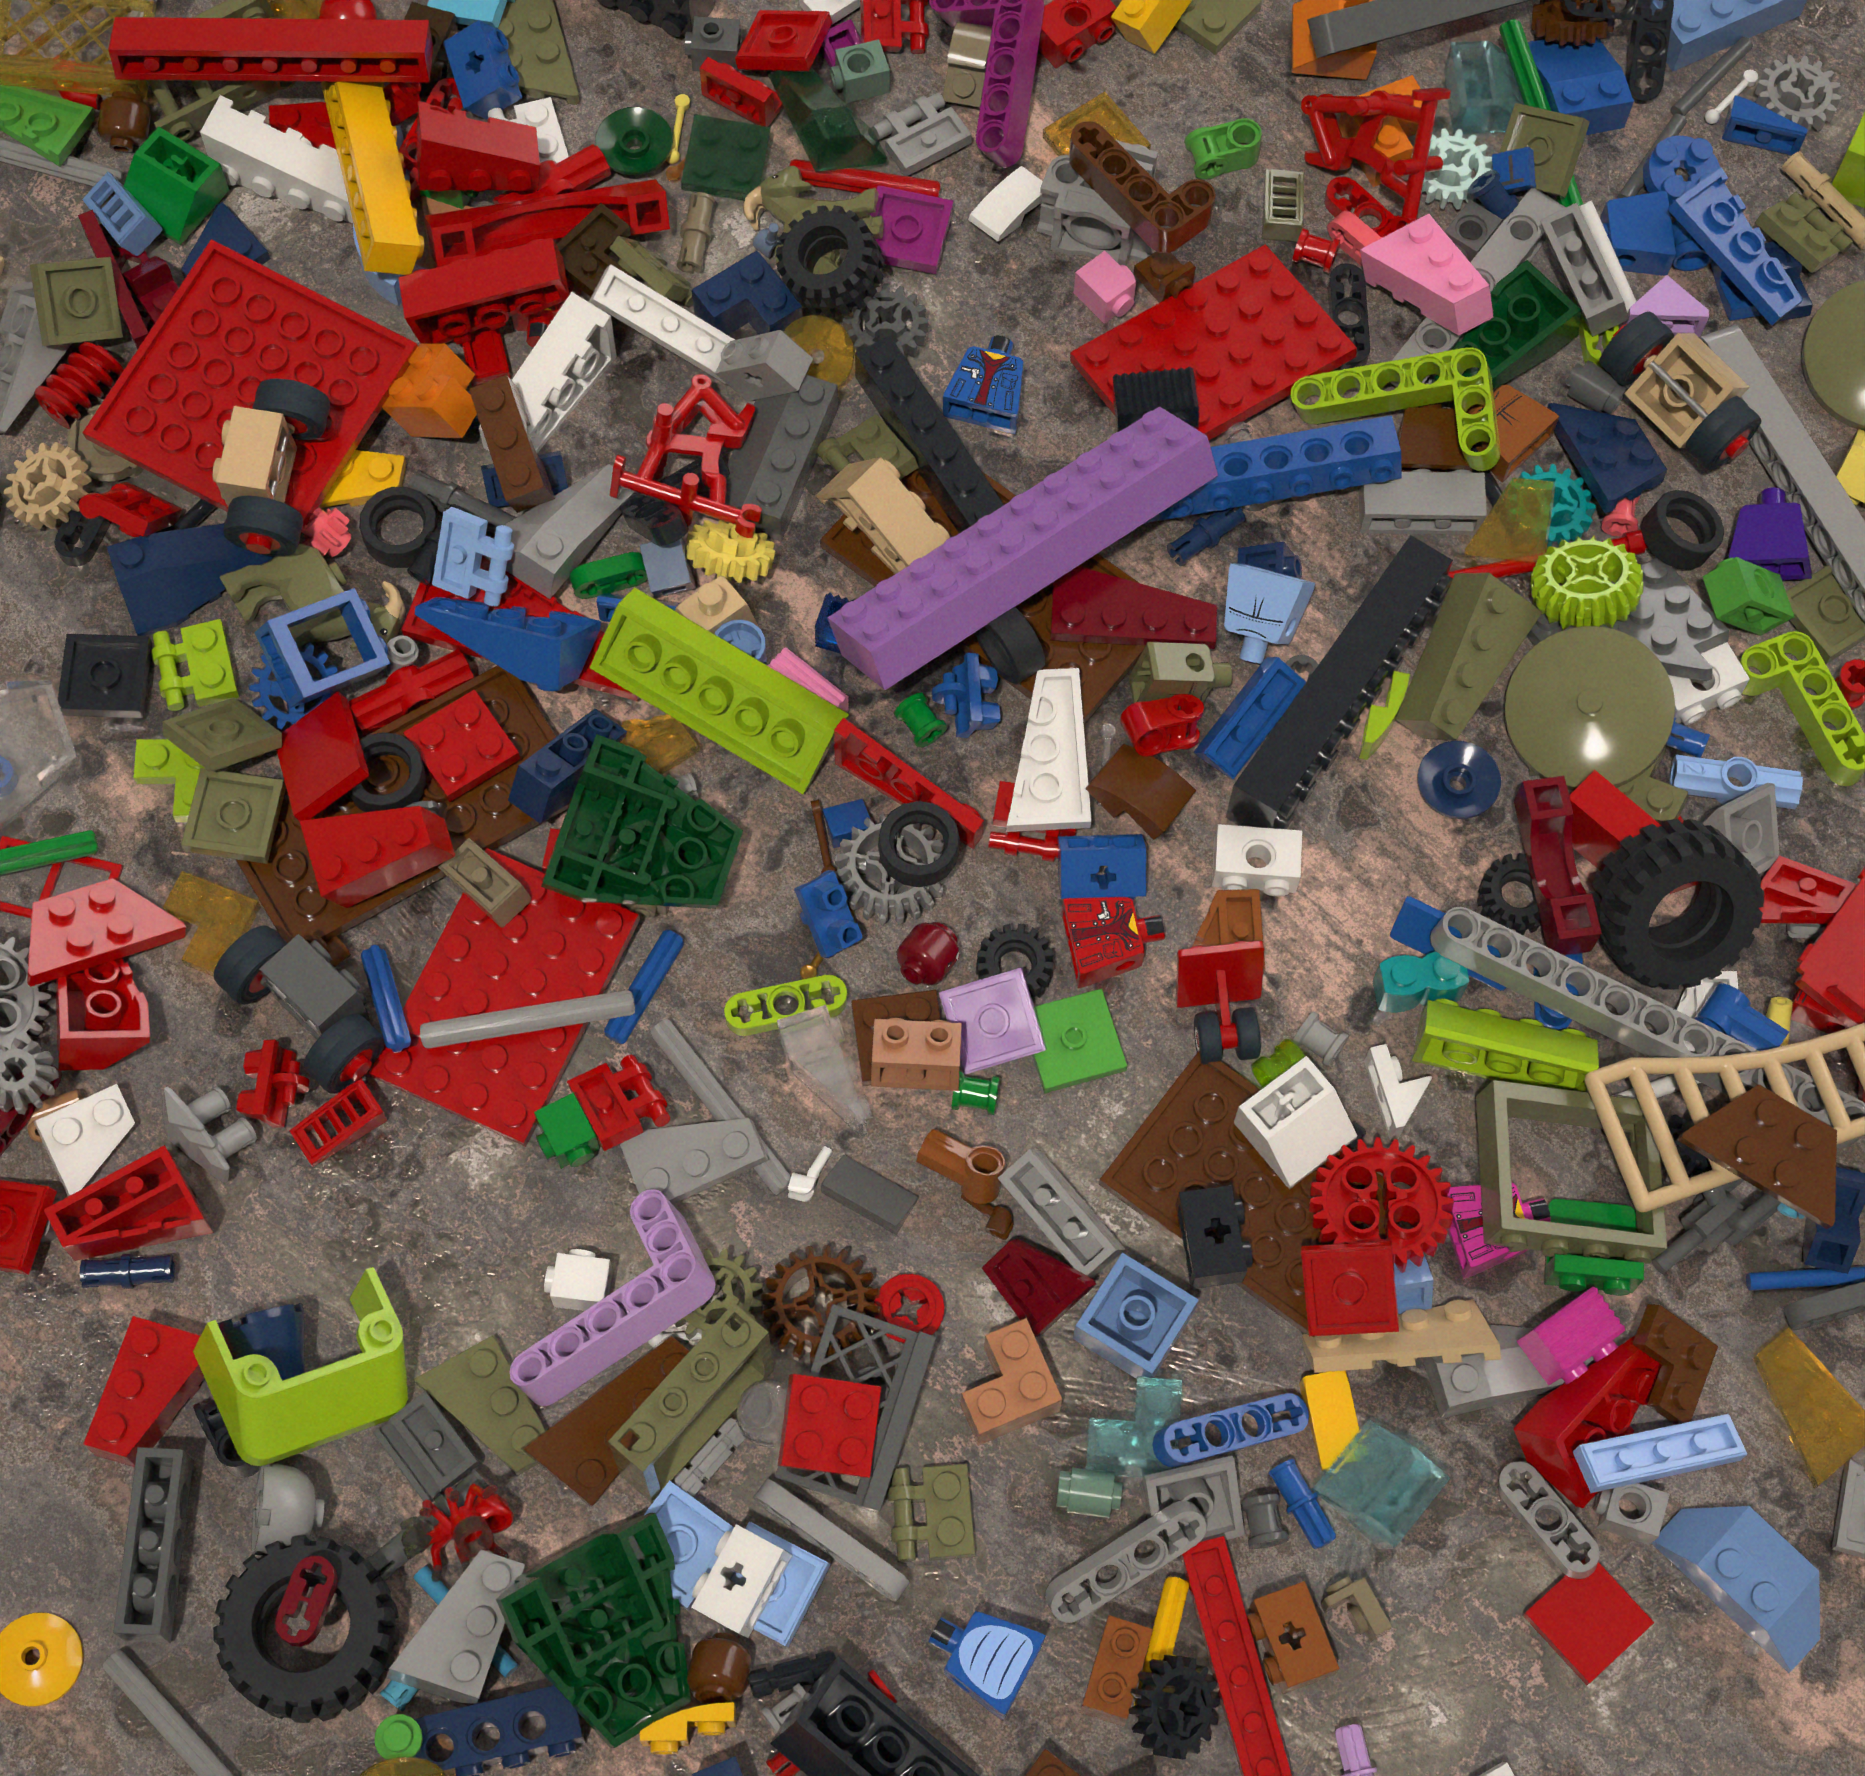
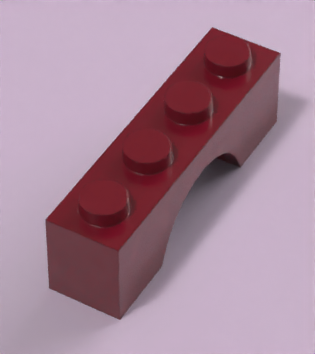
[1514,776,1602,955]

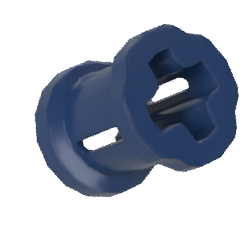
[1468,170,1519,219]

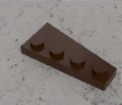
[521,1336,689,1506]

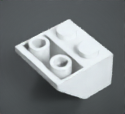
[1234,1056,1357,1189]

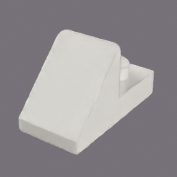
[1364,1044,1432,1141]

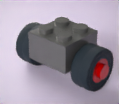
[213,925,385,1094]

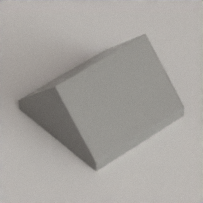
[1703,783,1780,874]
[1139,1456,1245,1549]

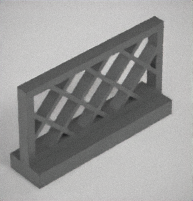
[774,1304,936,1513]

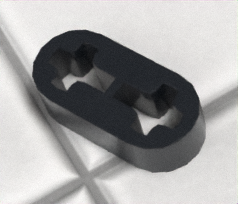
[54,491,112,567]

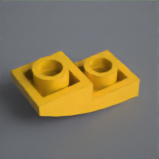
[640,1702,736,1755]

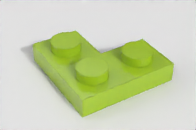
[133,739,221,822]

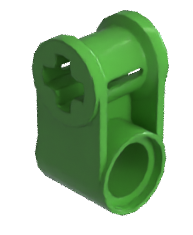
[1184,118,1262,179]

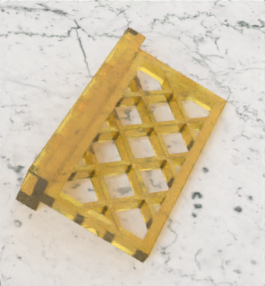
[0,0,156,99]

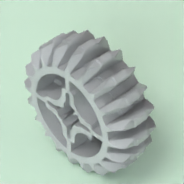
[835,812,948,925]

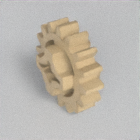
[4,442,91,530]

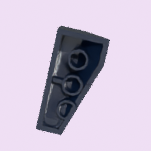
[107,523,275,636]

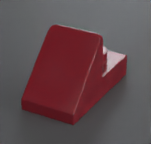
[122,256,179,324]

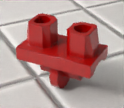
[236,1039,311,1128]

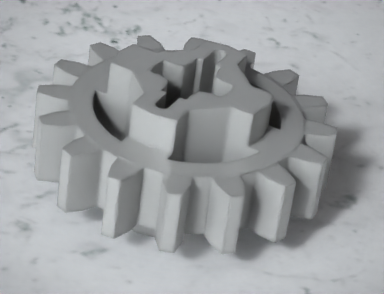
[1754,55,1841,135]

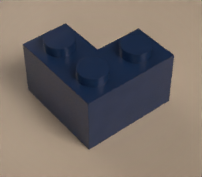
[692,250,803,338]

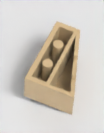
[815,457,951,574]

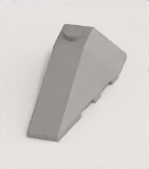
[0,282,72,433]
[482,464,638,599]
[1422,1324,1596,1419]

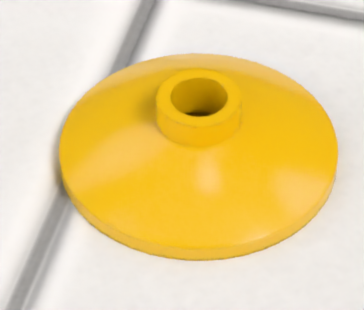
[0,1613,84,1707]

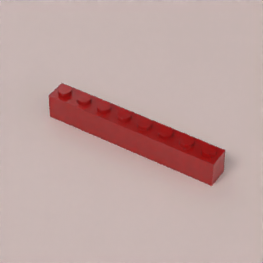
[108,17,433,82]

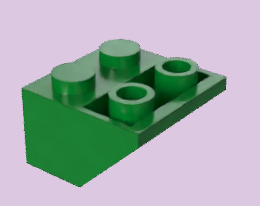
[119,126,229,245]

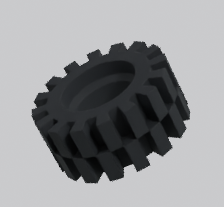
[1477,853,1542,936]
[976,924,1054,1001]

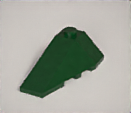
[1434,260,1581,389]

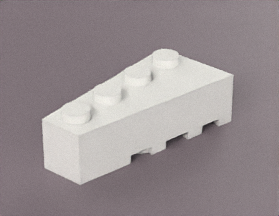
[200,95,353,223]
[479,292,617,453]

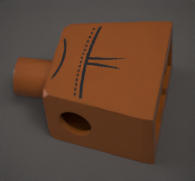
[1467,385,1559,483]

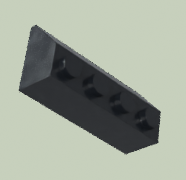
[770,1656,980,1776]

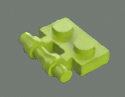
[151,619,240,711]

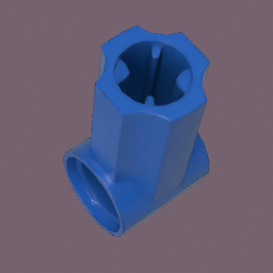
[1694,983,1789,1051]

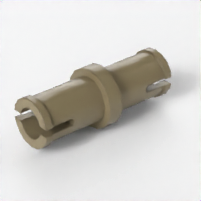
[677,192,715,274]

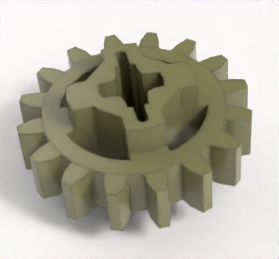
[674,1248,763,1340]

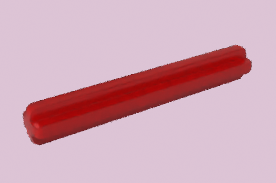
[789,159,941,197]

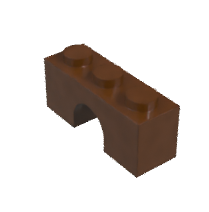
[469,375,555,513]

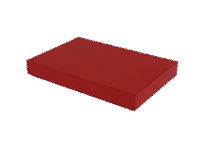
[276,691,370,821]

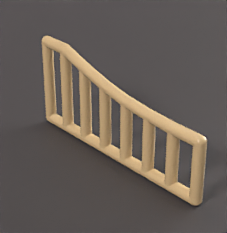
[1584,1023,1865,1213]

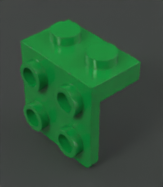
[1544,1199,1644,1296]

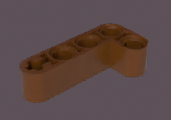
[1069,121,1216,253]

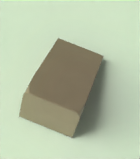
[438,838,531,927]

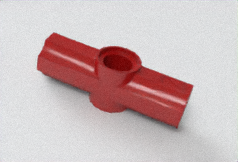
[493,144,611,205]
[348,649,474,737]

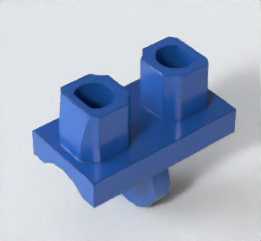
[932,653,1000,738]
[794,870,863,958]

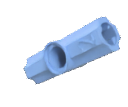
[1669,755,1803,809]

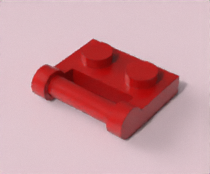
[79,482,183,538]

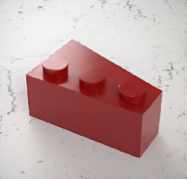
[416,101,540,191]
[299,806,456,908]
[83,1316,204,1467]

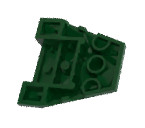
[541,734,743,909]
[496,1513,691,1748]

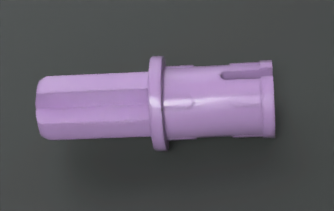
[1335,1724,1377,1776]

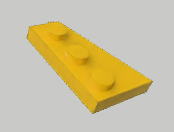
[319,450,407,510]

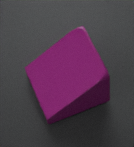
[819,19,861,67]

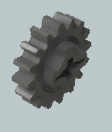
[843,283,928,358]

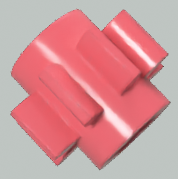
[301,507,351,557]

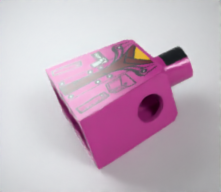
[1447,1183,1551,1279]

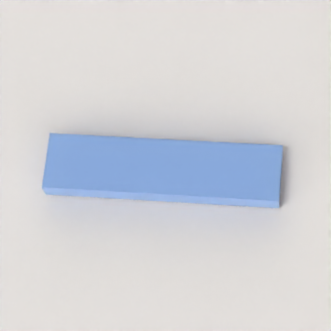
[1573,1414,1747,1493]

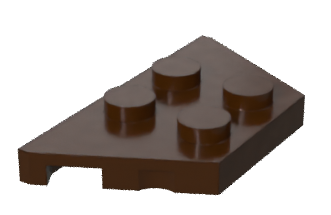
[1677,1084,1837,1229]

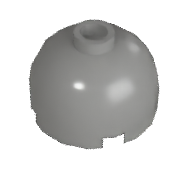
[251,1464,324,1556]

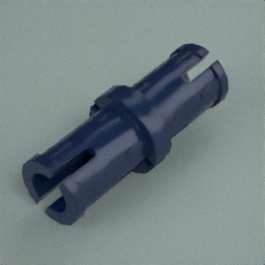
[1167,507,1245,566]
[80,1253,175,1289]

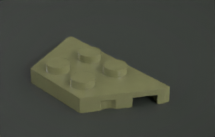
[498,0,580,105]

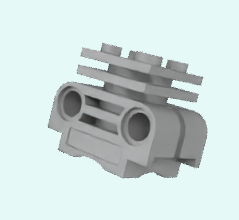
[1037,140,1158,266]

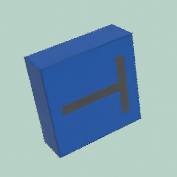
[1492,147,1536,194]

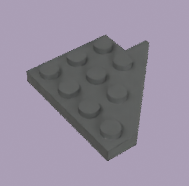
[1527,558,1729,681]

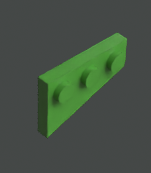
[0,80,95,167]

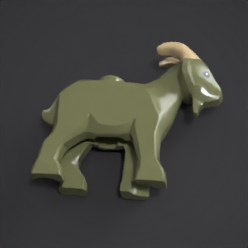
[743,166,884,288]
[219,544,406,653]

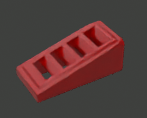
[289,1078,387,1168]

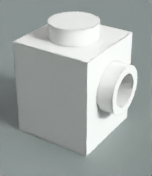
[544,1249,613,1311]

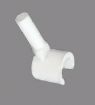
[788,1146,832,1202]

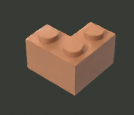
[960,1318,1063,1446]

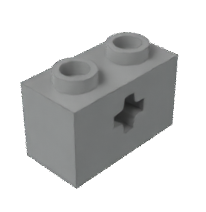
[715,330,813,401]

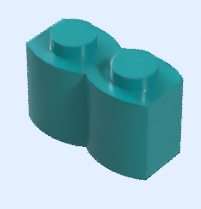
[1372,951,1470,1013]

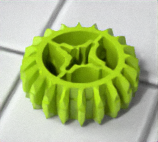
[1531,535,1643,630]

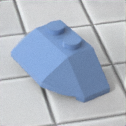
[1651,1506,1820,1673]

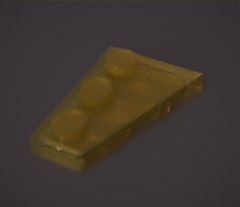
[1753,1328,1865,1489]

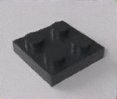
[56,634,152,718]

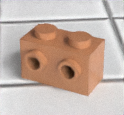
[871,1018,962,1091]

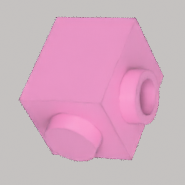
[1073,250,1136,324]

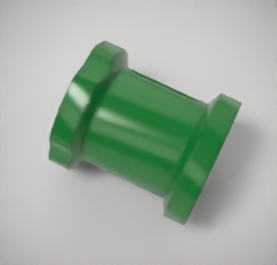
[894,692,947,748]
[951,1071,1000,1115]

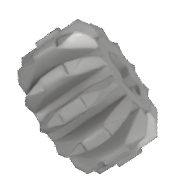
[0,1038,59,1115]

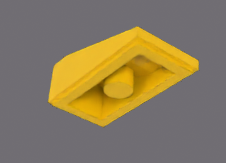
[1299,1370,1366,1471]

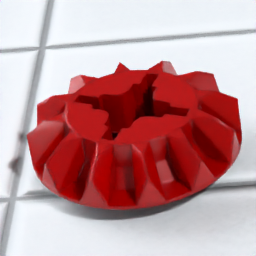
[874,1274,944,1344]

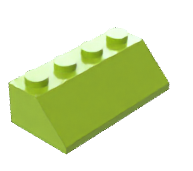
[1412,999,1599,1092]

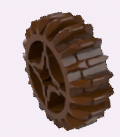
[761,1245,880,1365]

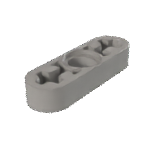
[1498,1462,1600,1579]

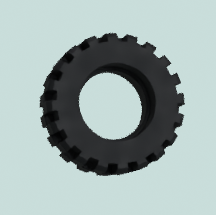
[1590,819,1764,990]
[213,1535,400,1723]

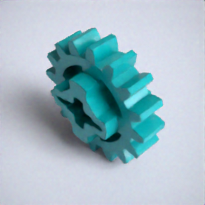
[1505,464,1596,550]

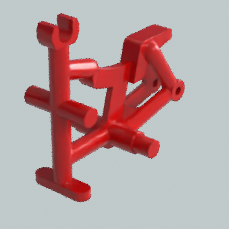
[1301,88,1452,233]
[609,374,762,538]

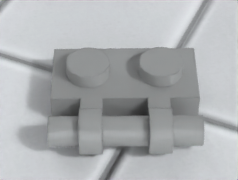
[872,92,972,176]

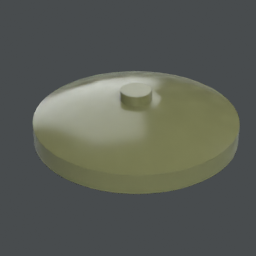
[1802,280,1865,431]
[1505,626,1675,791]

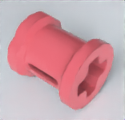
[1601,495,1640,537]

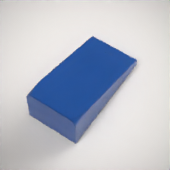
[1722,95,1808,155]

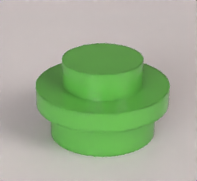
[375,1714,423,1763]

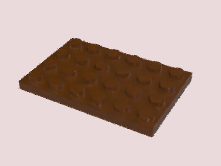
[1099,1051,1400,1337]

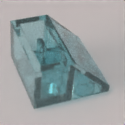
[1444,41,1524,134]
[1312,1420,1450,1550]

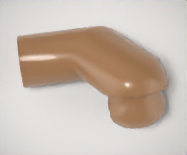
[27,1089,83,1143]

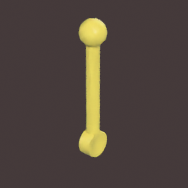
[666,94,690,164]

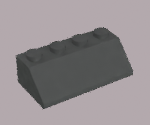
[706,375,838,542]

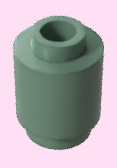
[1056,1467,1123,1518]

